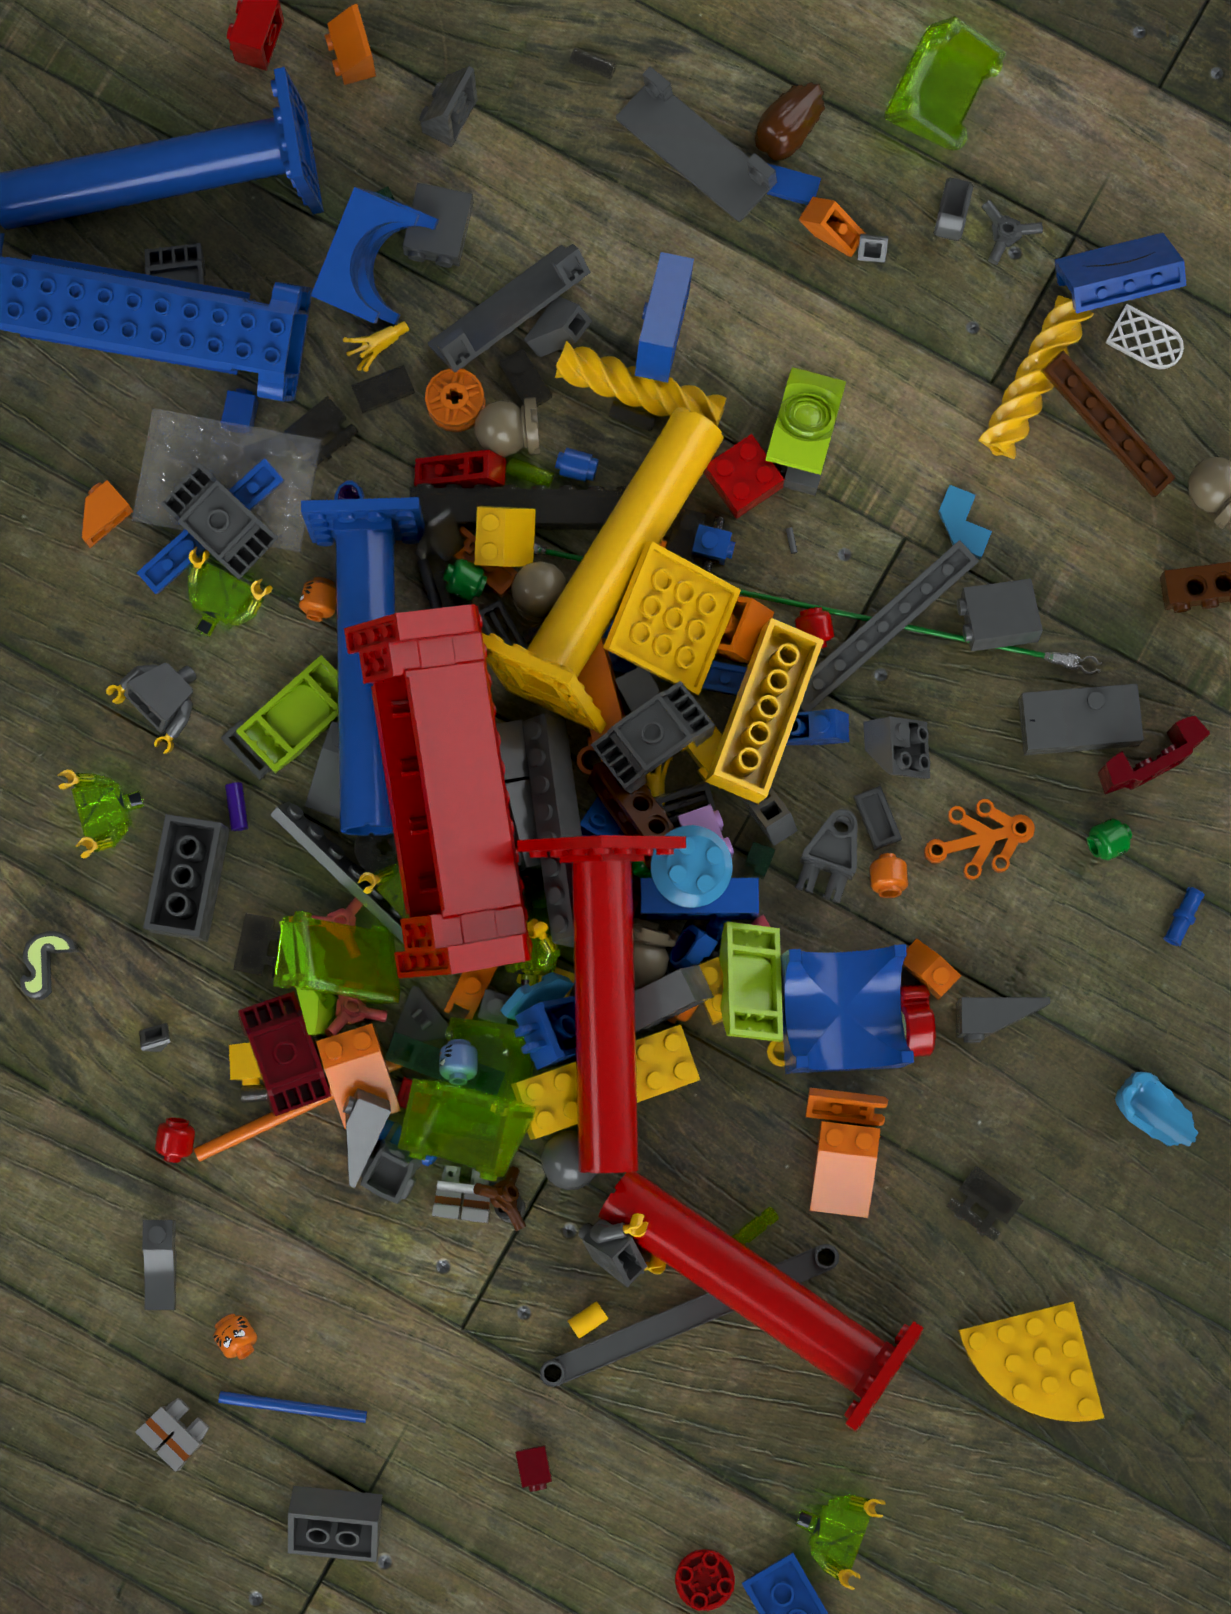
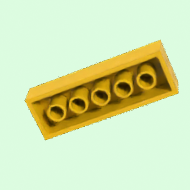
[705,618,824,804]
[511,1024,700,1140]

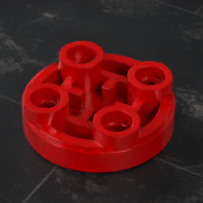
[675,1549,735,1611]

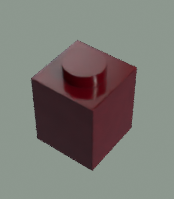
[515,1445,552,1492]

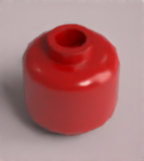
[794,607,835,649]
[155,1117,195,1163]

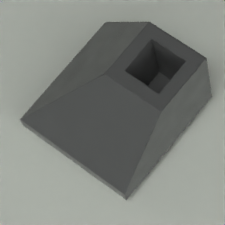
[863,716,930,779]

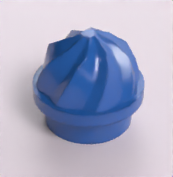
[706,916,732,945]

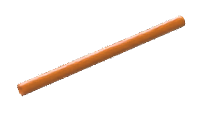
[194,1049,413,1162]

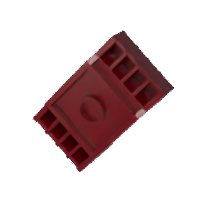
[1098,716,1210,795]
[238,991,331,1116]

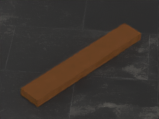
[1041,351,1176,497]

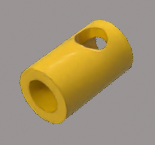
[568,1301,608,1339]

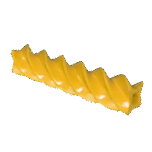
[978,295,1094,459]
[555,341,727,427]

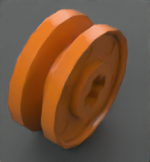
[425,368,486,432]

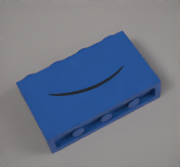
[1054,233,1187,313]

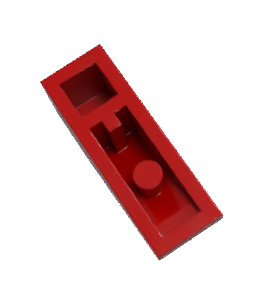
[414,450,506,489]

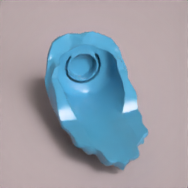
[1115,1072,1198,1146]

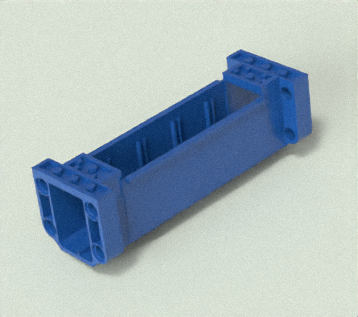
[0,233,313,402]

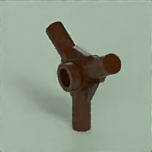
[473,1166,526,1232]

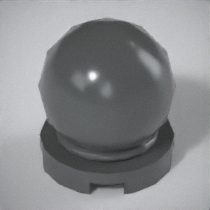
[541,1130,597,1190]

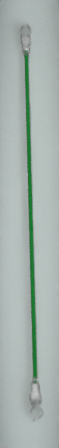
[534,543,1102,674]

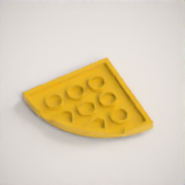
[958,1301,1104,1422]

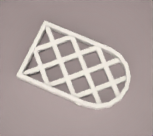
[1106,304,1184,370]

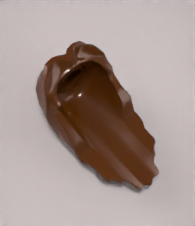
[755,82,825,161]

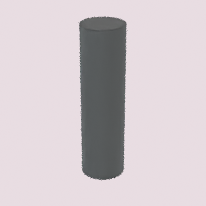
[786,527,798,554]

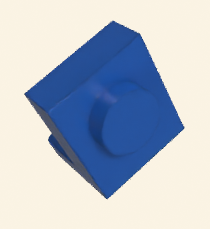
[692,524,736,565]

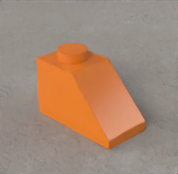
[798,197,866,257]
[82,480,133,548]
[903,939,961,1000]

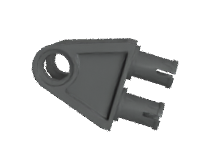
[795,809,857,903]

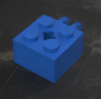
[514,996,576,1070]

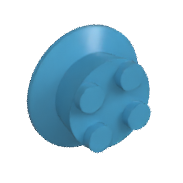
[651,825,733,908]

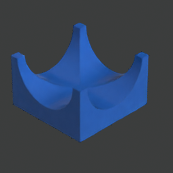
[311,187,439,325]
[781,944,914,1074]

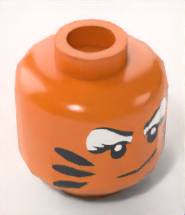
[299,577,337,622]
[213,1314,258,1360]

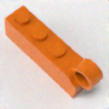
[577,637,626,774]

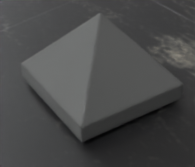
[857,234,888,263]
[139,1023,170,1052]

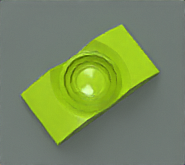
[766,367,846,475]
[236,655,338,773]
[279,920,337,1036]
[719,921,783,1042]

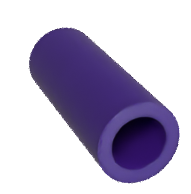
[225,782,248,831]

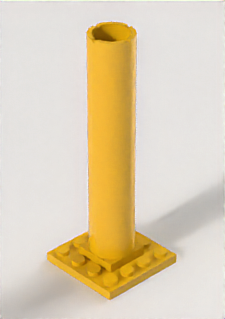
[482,407,724,734]

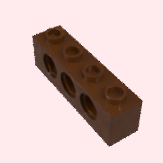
[1160,562,1231,613]
[588,761,675,870]

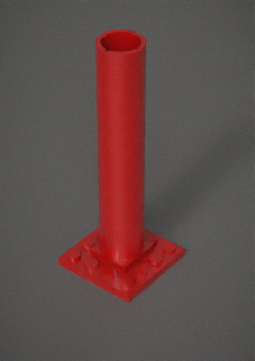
[517,835,686,1173]
[598,1171,924,1433]

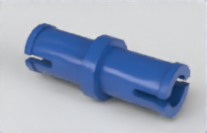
[1163,887,1205,947]

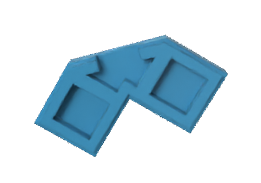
[938,485,992,559]
[500,972,574,1021]

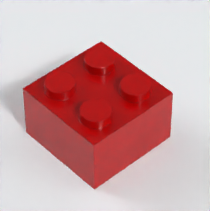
[227,0,284,71]
[704,434,785,519]

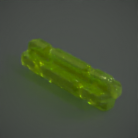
[732,1207,779,1245]

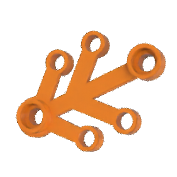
[924,799,1035,880]

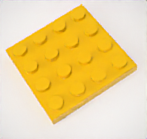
[603,541,741,695]

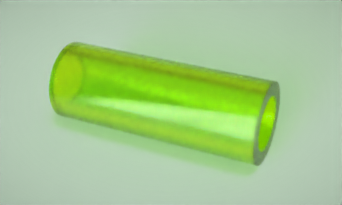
[506,457,555,489]

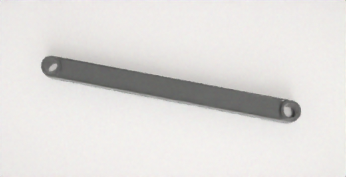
[540,1244,839,1387]

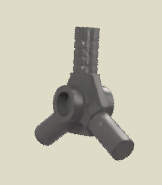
[982,200,1043,265]

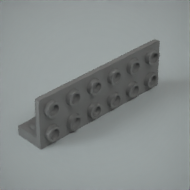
[616,66,777,222]
[428,244,591,373]

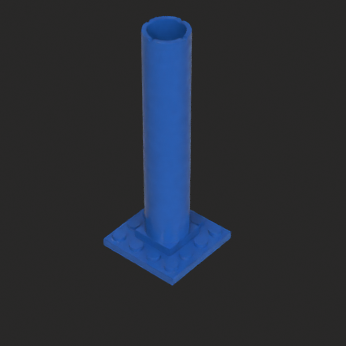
[0,67,324,230]
[301,497,426,836]

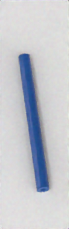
[218,1391,367,1423]

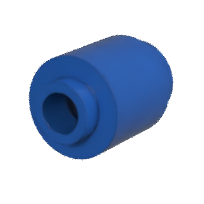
[555,447,599,482]

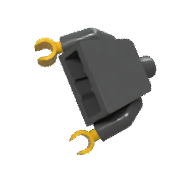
[106,663,197,754]
[579,1213,666,1287]

